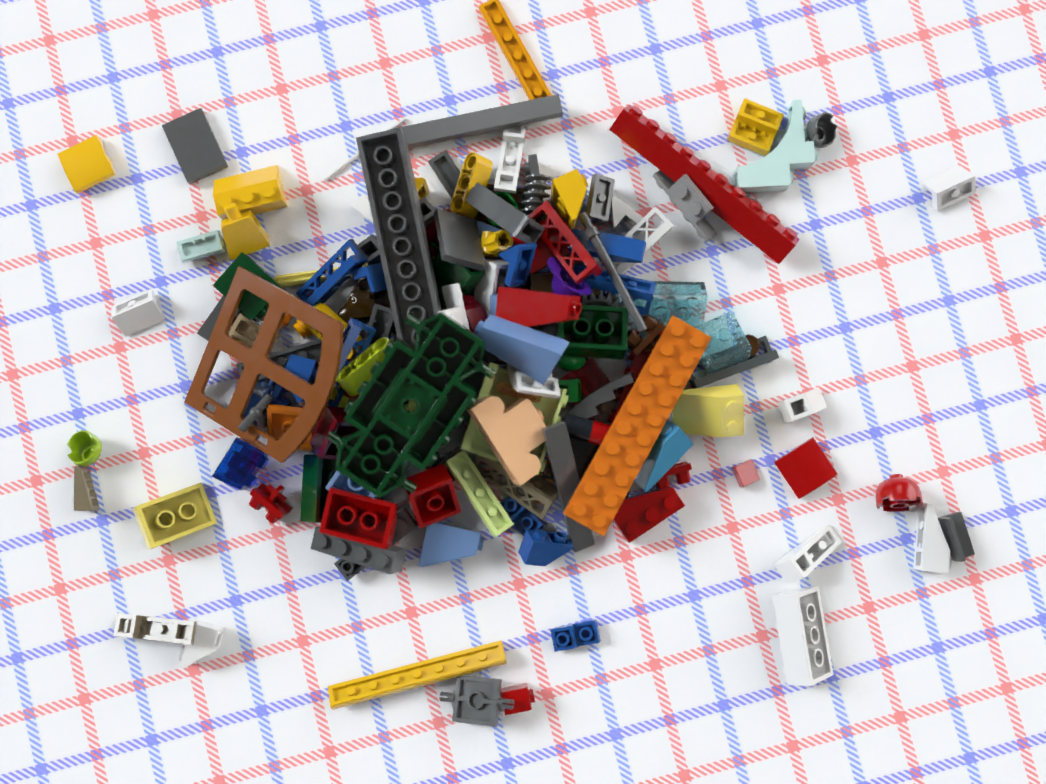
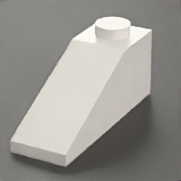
[913,503,952,574]
[774,524,842,584]

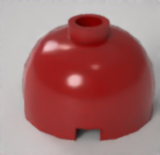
[875,474,923,512]

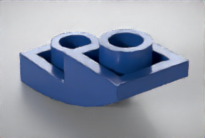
[500,496,545,537]
[550,619,601,652]

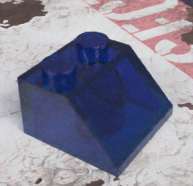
[212,437,269,490]

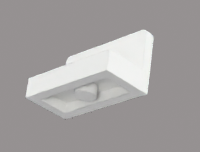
[922,165,976,211]
[111,289,165,337]

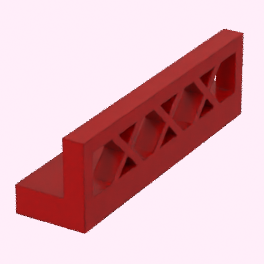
[528,200,603,284]

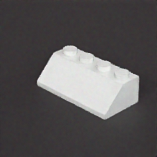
[772,586,833,686]

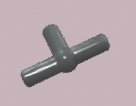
[238,394,273,432]

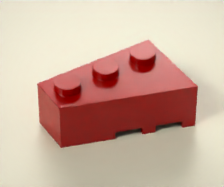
[613,487,685,543]

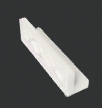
[597,206,674,275]

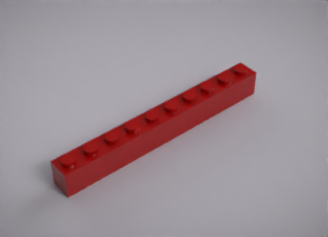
[609,105,799,264]

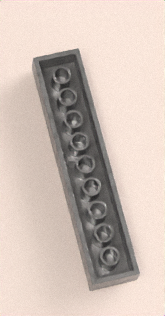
[356,127,442,348]

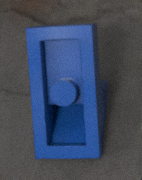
[499,242,537,287]

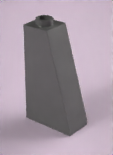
[466,182,546,243]

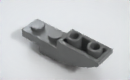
[334,507,418,581]

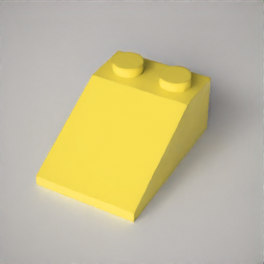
[672,384,744,438]
[132,482,217,550]

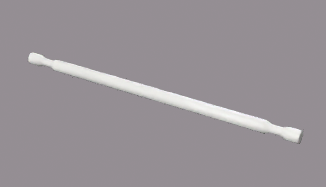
[323,116,407,182]

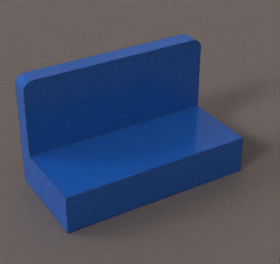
[351,263,387,293]

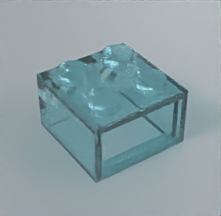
[694,311,752,374]

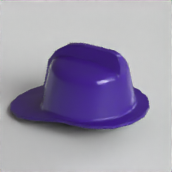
[547,257,592,296]

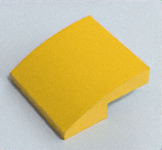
[727,98,784,156]
[57,135,116,194]

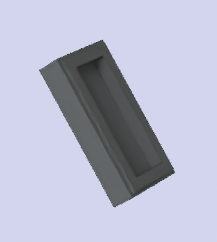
[428,150,460,199]

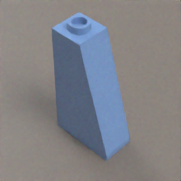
[474,315,570,385]

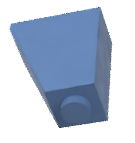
[418,522,485,567]

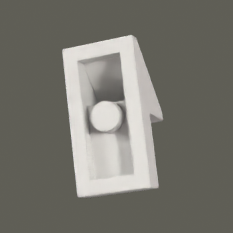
[610,195,646,233]

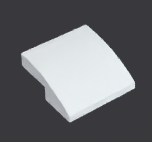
[507,364,561,399]

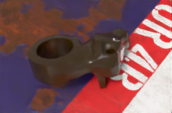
[338,277,396,337]

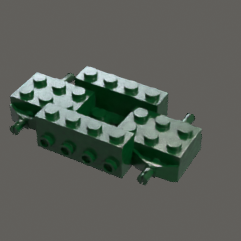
[326,312,495,498]

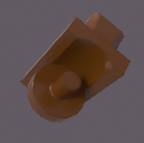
[627,314,666,355]

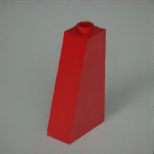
[495,287,582,328]

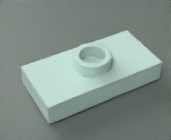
[176,230,226,264]

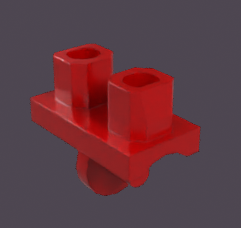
[655,460,692,490]
[249,483,293,524]

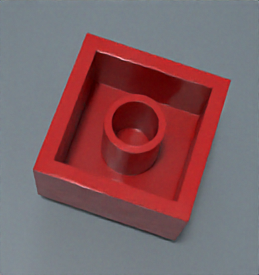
[404,463,461,529]

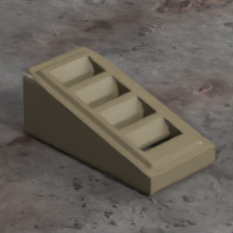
[74,466,99,511]

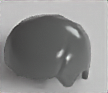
[806,112,837,148]

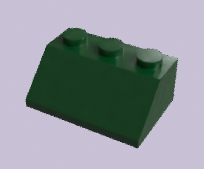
[556,305,627,360]
[300,454,337,523]

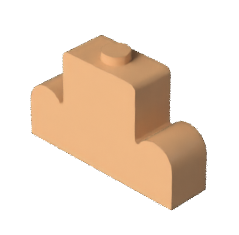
[466,396,546,486]

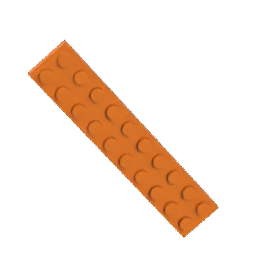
[563,315,712,537]

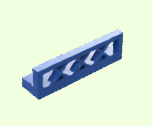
[296,239,368,306]
[569,263,656,315]
[327,318,376,407]

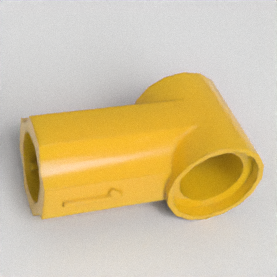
[481,230,513,258]

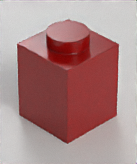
[501,683,535,716]

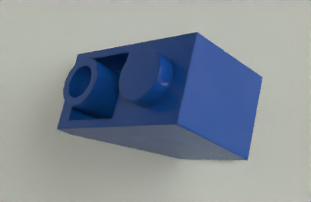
[285,354,319,408]
[518,529,573,566]

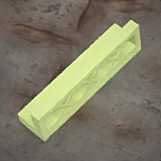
[445,450,514,538]

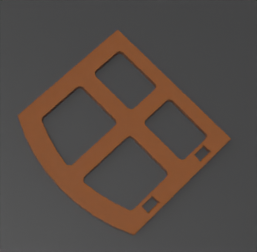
[184,266,344,463]

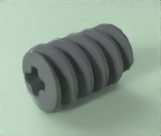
[520,174,553,222]

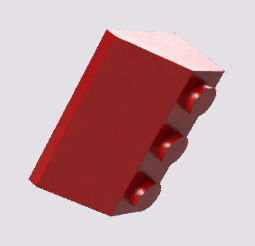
[319,487,397,549]

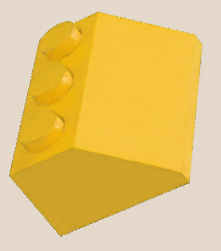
[213,165,288,220]
[550,169,588,229]

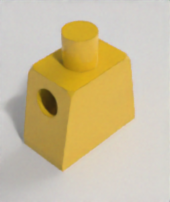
[221,203,270,260]

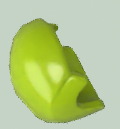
[67,430,102,466]

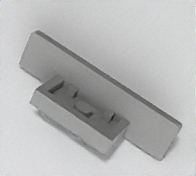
[652,170,718,242]

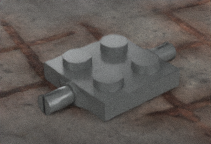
[439,675,514,727]

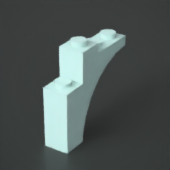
[733,99,818,193]

